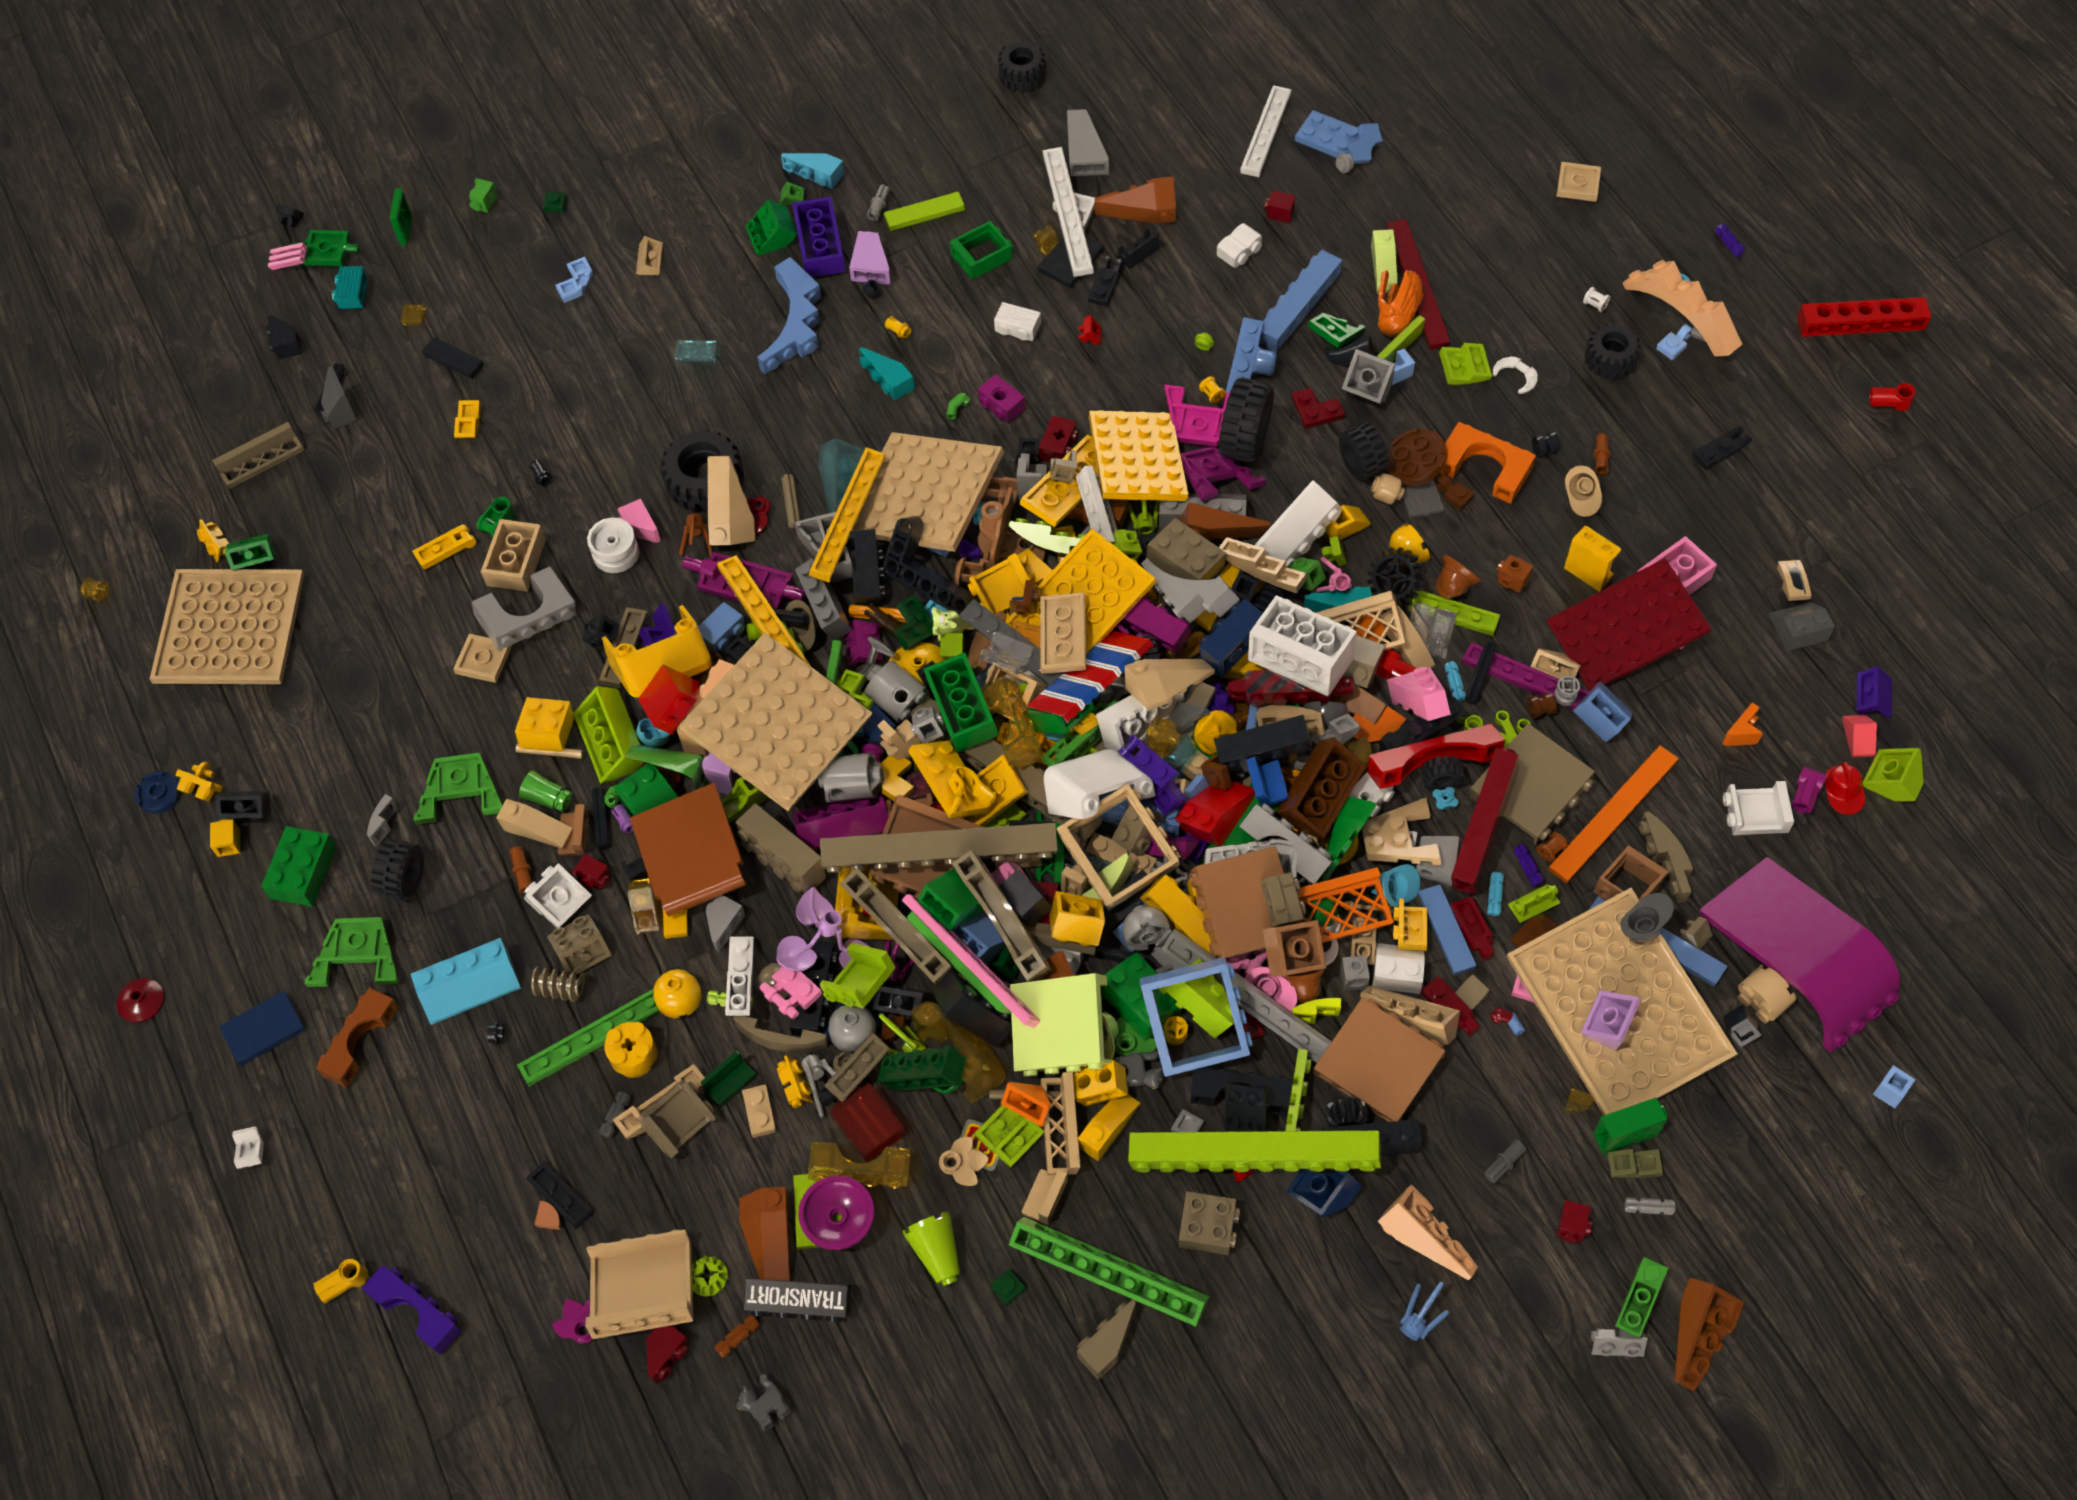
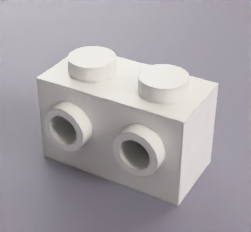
[1349,773,1395,820]

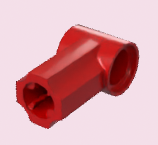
[1869,383,1916,411]
[1376,649,1416,679]

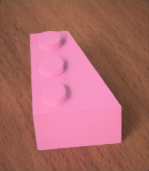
[1386,667,1451,721]

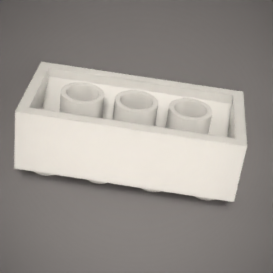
[1255,480,1342,568]

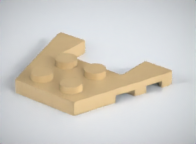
[1361,798,1441,865]

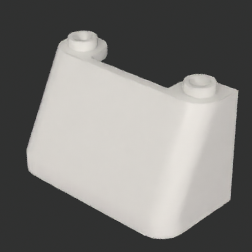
[1044,749,1155,819]

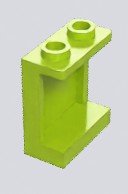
[819,943,895,1009]

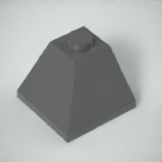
[321,366,357,429]

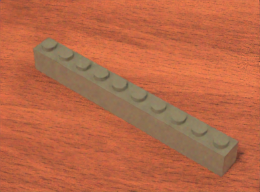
[909,696,1102,842]
[820,823,1057,873]

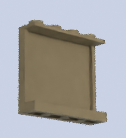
[1469,724,1595,846]

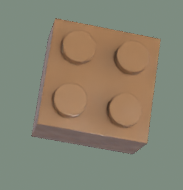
[1262,920,1326,977]

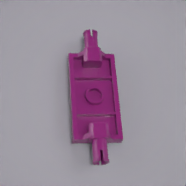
[682,552,806,609]

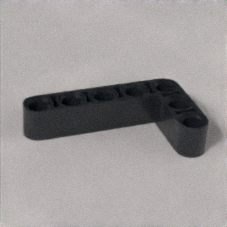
[883,516,979,615]

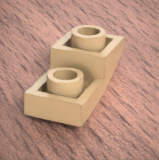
[1350,917,1377,965]

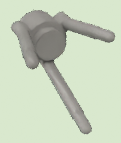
[801,1055,836,1117]

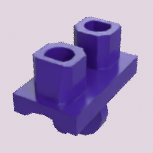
[1208,683,1234,713]

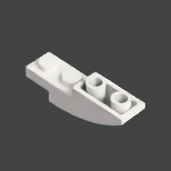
[725,937,754,1016]

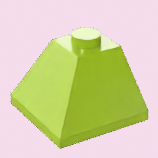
[1862,748,1924,802]

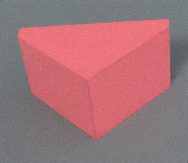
[1842,715,1877,758]

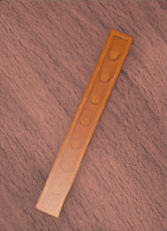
[1548,745,1679,884]

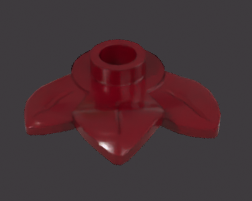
[746,496,771,535]

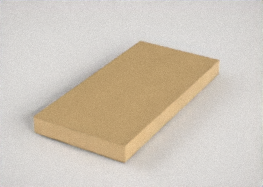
[1040,592,1087,674]

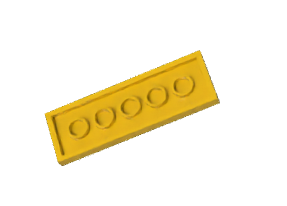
[1019,435,1098,527]

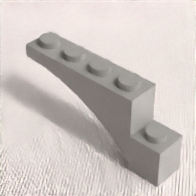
[1141,558,1240,623]

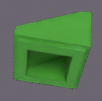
[780,182,805,205]

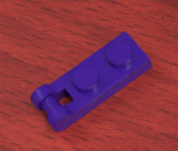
[1118,734,1180,791]

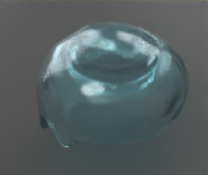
[1163,734,1195,767]

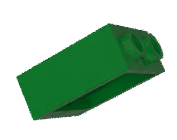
[950,221,1013,280]
[1021,701,1095,734]

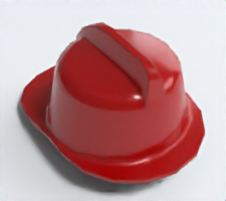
[1824,762,1865,815]

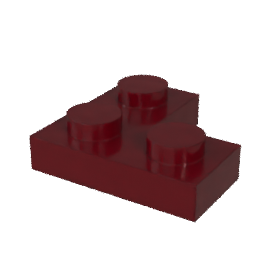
[1291,388,1345,429]

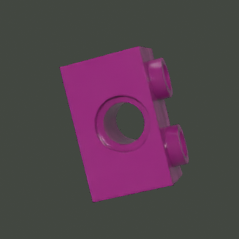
[978,374,1026,424]

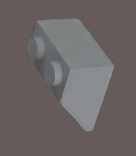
[1341,349,1395,403]

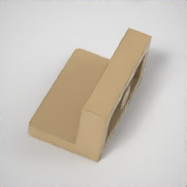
[1022,1169,1068,1225]

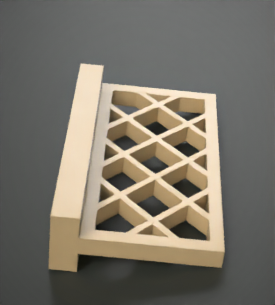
[1317,591,1406,650]

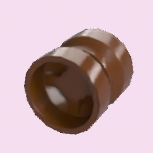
[1527,692,1557,719]

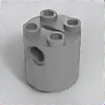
[864,660,929,723]
[818,753,884,803]

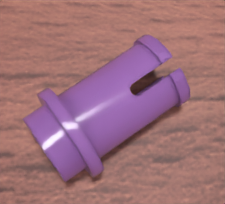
[612,804,634,834]

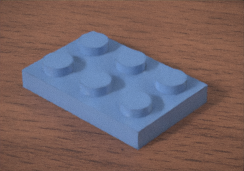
[1295,110,1358,158]

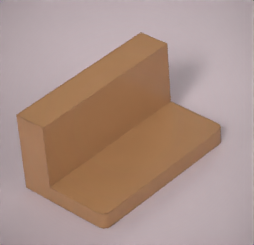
[558,804,589,856]

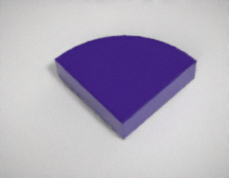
[959,539,982,560]

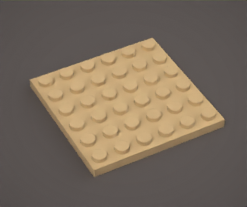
[853,432,1004,552]
[150,569,305,684]
[679,633,872,812]

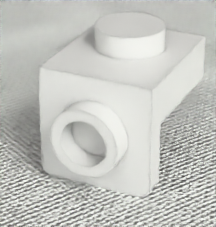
[232,1127,264,1169]

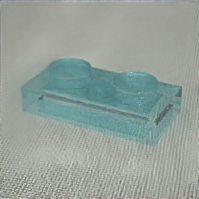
[674,340,718,362]

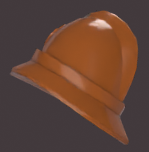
[1436,555,1481,599]
[1281,969,1325,1005]

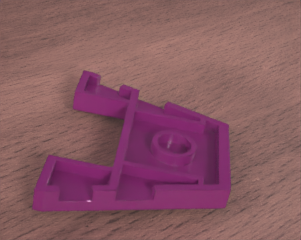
[1180,446,1266,501]

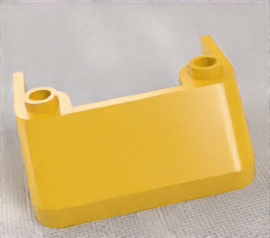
[602,605,712,697]

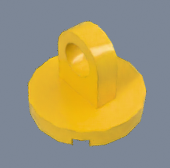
[1194,710,1237,755]

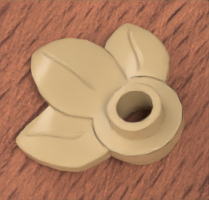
[939,1137,989,1186]

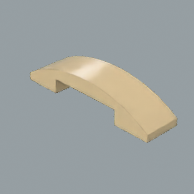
[613,1064,705,1139]

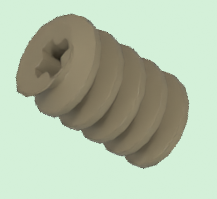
[531,966,585,1002]

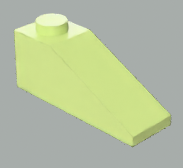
[1371,229,1397,293]

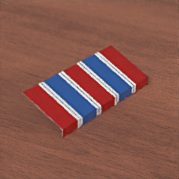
[1026,631,1154,723]

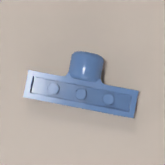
[1226,317,1276,393]

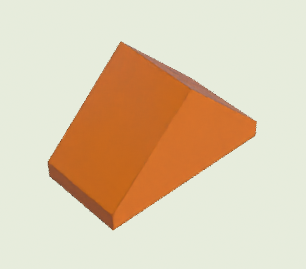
[1001,1082,1051,1127]

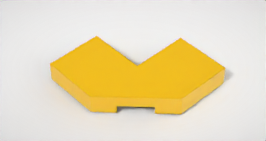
[880,755,914,801]

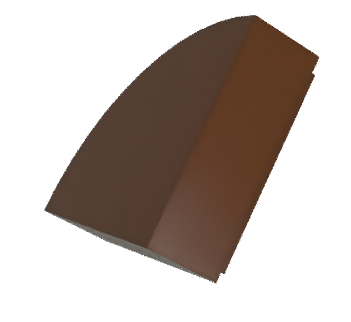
[881,1016,907,1044]

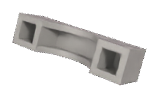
[1239,803,1334,884]

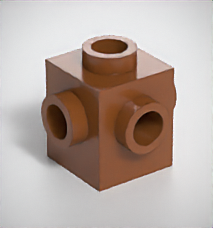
[1496,554,1533,593]

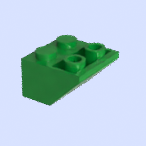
[745,200,797,256]

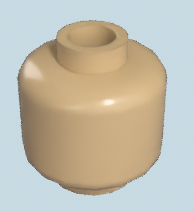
[1371,473,1404,504]

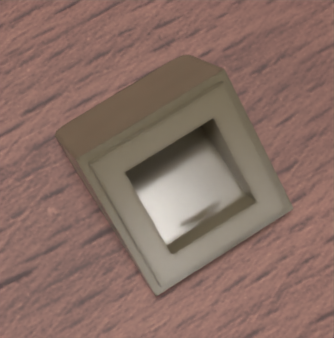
[1455,975,1489,1011]

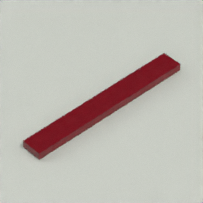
[1386,219,1450,350]

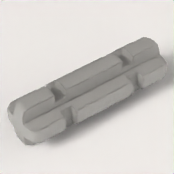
[1624,1197,1676,1215]

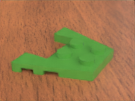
[414,753,502,825]
[304,917,399,987]

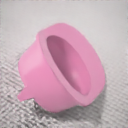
[1245,967,1297,1012]

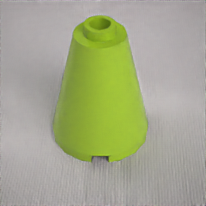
[903,1212,960,1286]

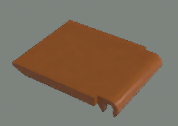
[630,782,747,917]

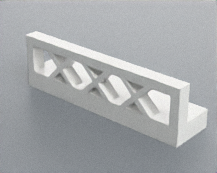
[1076,466,1117,544]

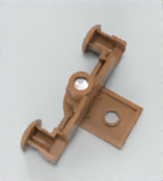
[954,477,1047,587]

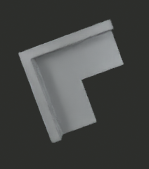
[1017,453,1047,500]

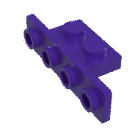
[639,604,676,647]

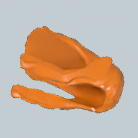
[1378,270,1423,338]

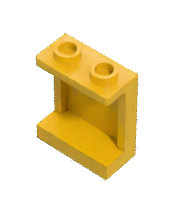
[1564,526,1621,592]
[967,553,1030,615]

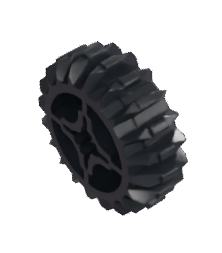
[1367,547,1426,606]

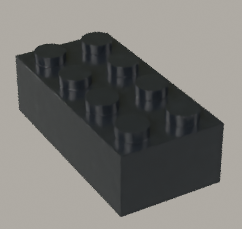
[1214,715,1314,780]

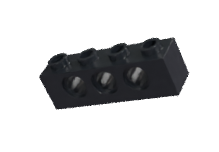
[789,939,839,1037]

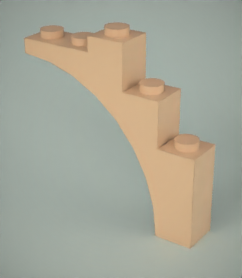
[1623,260,1742,356]

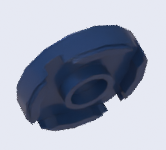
[134,771,181,814]

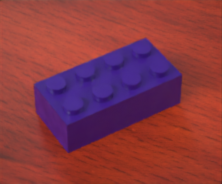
[792,196,845,278]

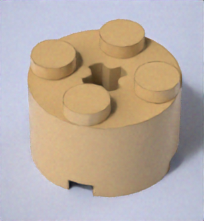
[1737,965,1796,1023]

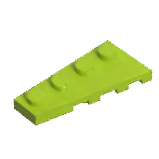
[1285,1048,1311,1131]

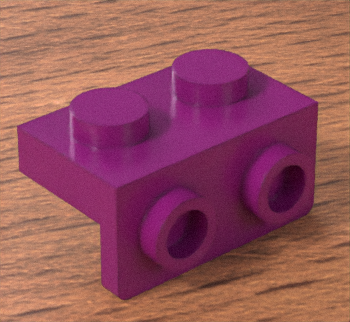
[844,619,882,667]

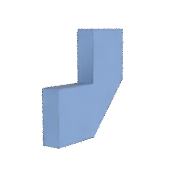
[555,257,593,303]

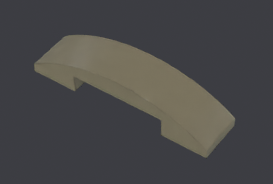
[733,1016,829,1053]

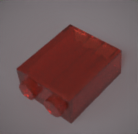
[830,1083,906,1164]

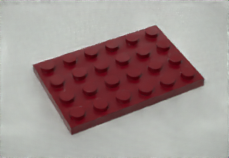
[1546,558,1711,692]

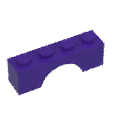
[361,1265,461,1355]

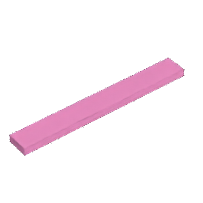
[902,894,1040,1028]

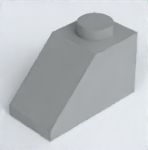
[706,895,745,952]

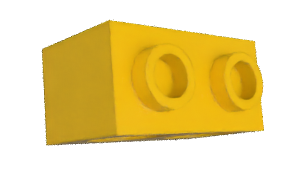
[1073,1059,1128,1107]

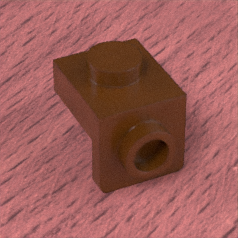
[1009,580,1041,616]
[1201,755,1232,790]

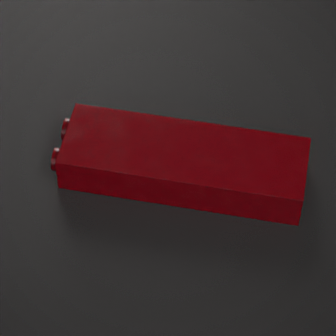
[1451,748,1519,896]

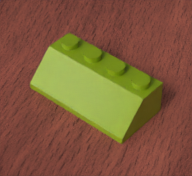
[573,686,644,784]

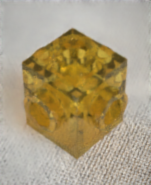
[1145,717,1180,758]

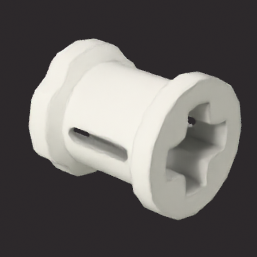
[1583,287,1611,312]

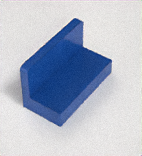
[1246,757,1289,806]

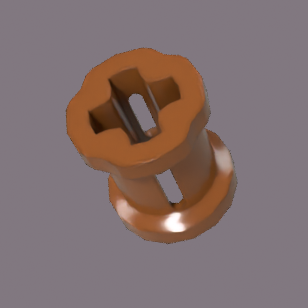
[1536,832,1568,862]

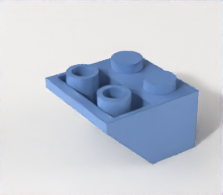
[1573,681,1633,742]
[952,912,1006,966]

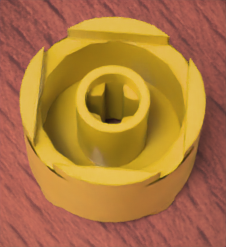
[605,1022,658,1078]

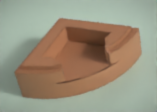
[534,1201,561,1230]

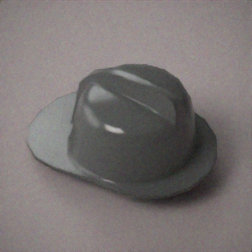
[1620,893,1674,943]

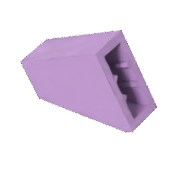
[849,231,891,285]

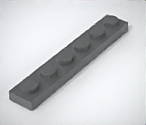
[959,599,1064,686]

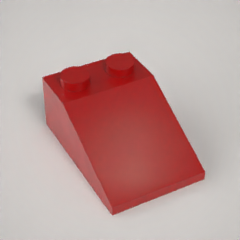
[1175,780,1256,847]

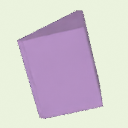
[1581,990,1641,1050]

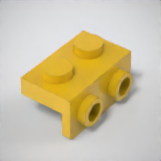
[1393,898,1427,951]

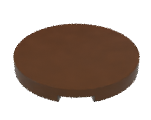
[1386,428,1448,487]

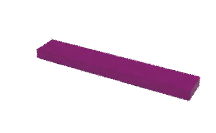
[1462,642,1589,710]

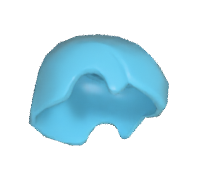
[636,718,671,748]

